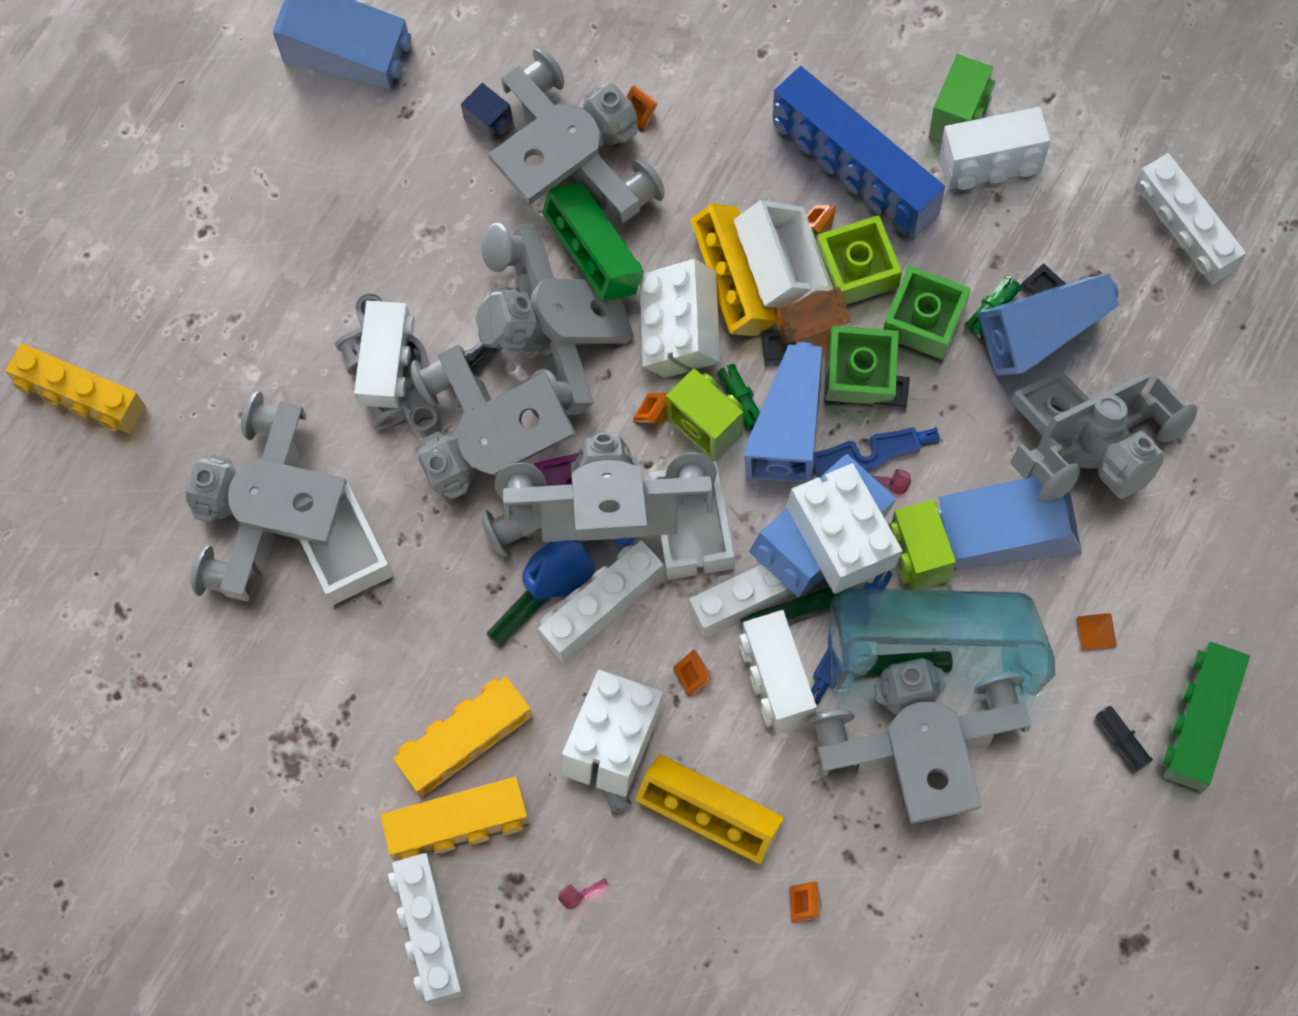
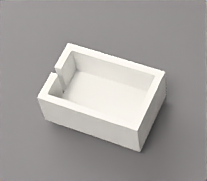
[939,107,1050,190]
[734,200,835,311]
[640,258,720,378]
[649,461,734,580]
[786,463,903,594]
[295,478,393,606]
[738,610,817,736]
[560,669,663,798]

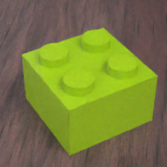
[817,215,902,307]
[666,368,743,461]
[889,499,956,593]

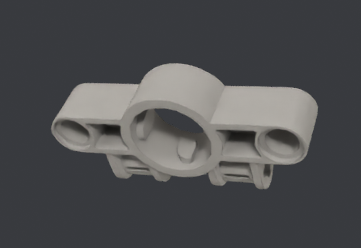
[335,292,442,441]

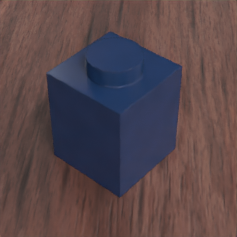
[461,83,513,141]

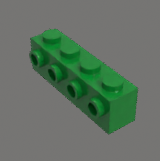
[542,183,644,302]
[1161,642,1250,792]

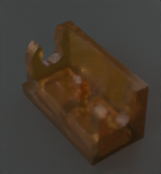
[774,287,851,344]

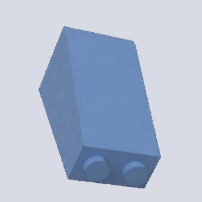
[272,0,411,89]
[977,273,1119,376]
[744,342,822,483]
[749,454,897,598]
[937,476,1082,569]

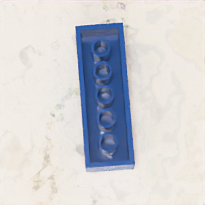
[773,65,945,240]

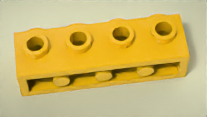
[690,203,779,337]
[5,343,146,434]
[393,676,533,798]
[635,754,785,865]
[380,776,530,861]

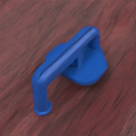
[522,537,636,599]

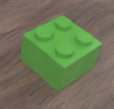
[928,54,996,143]
[883,265,971,360]
[824,325,899,404]

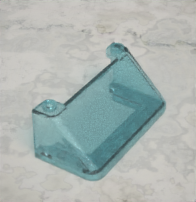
[830,588,1056,696]

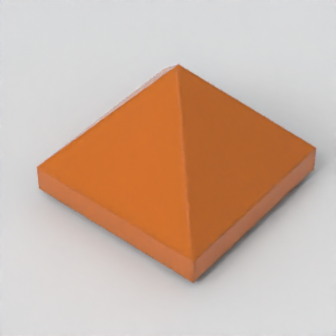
[627,85,658,130]
[807,205,837,233]
[633,393,667,423]
[1077,613,1117,651]
[673,650,711,697]
[790,881,822,923]

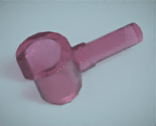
[871,469,911,494]
[558,878,609,910]

